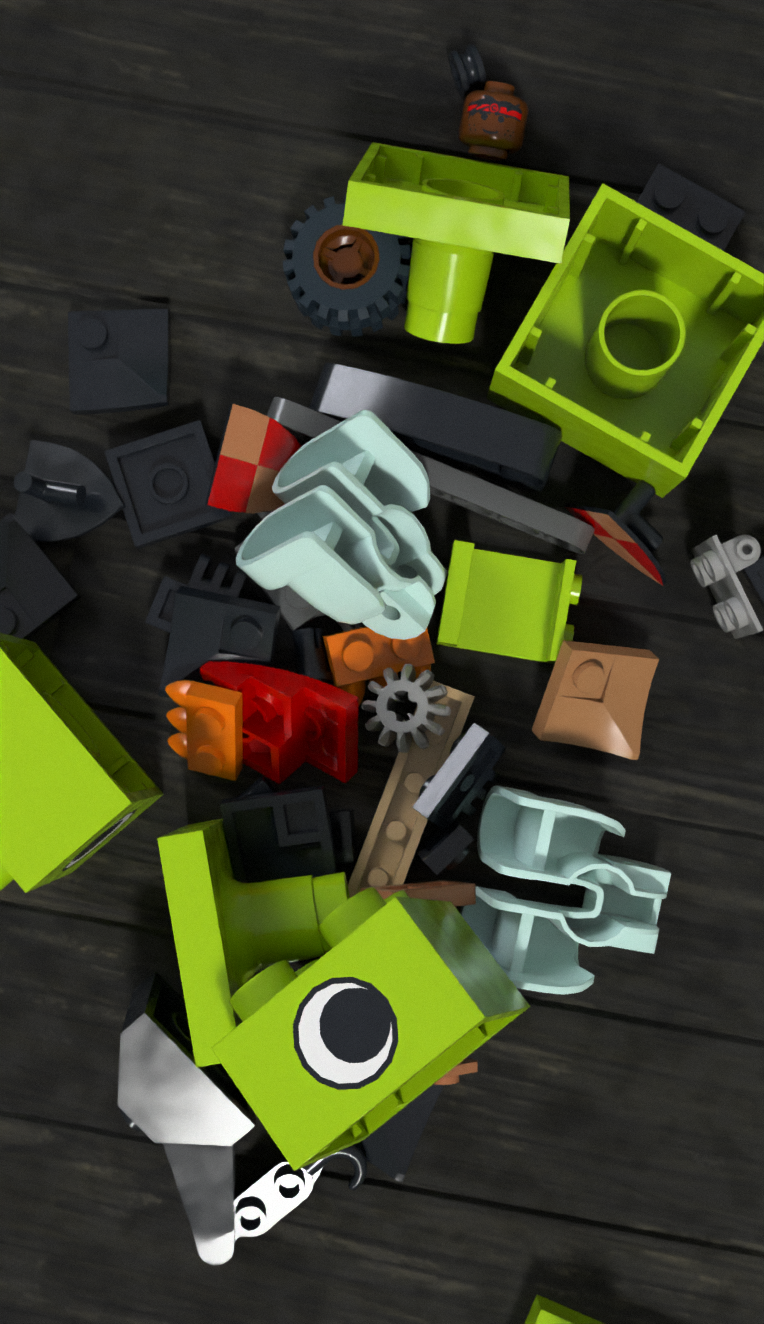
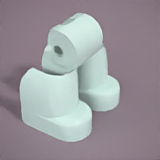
[236,410,448,640]
[460,785,671,995]

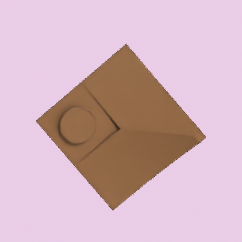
[532,640,659,760]

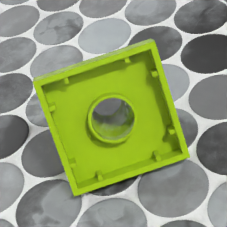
[342,142,570,344]
[157,819,350,1068]

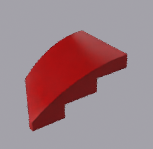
[200,661,359,784]

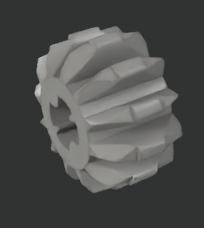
[362,664,451,753]

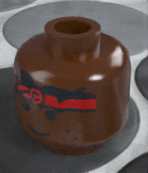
[459,81,529,161]

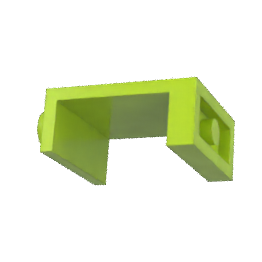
[436,540,582,664]

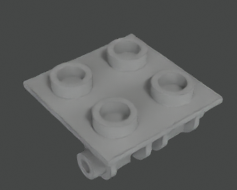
[690,535,763,639]

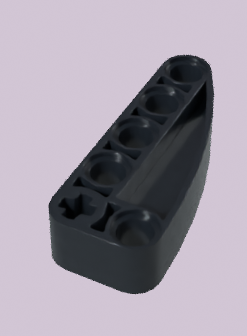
[309,363,563,493]

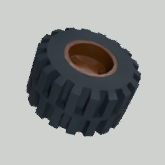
[283,195,411,337]

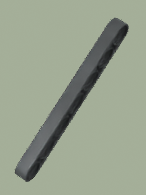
[266,397,595,554]

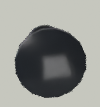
[292,628,334,684]

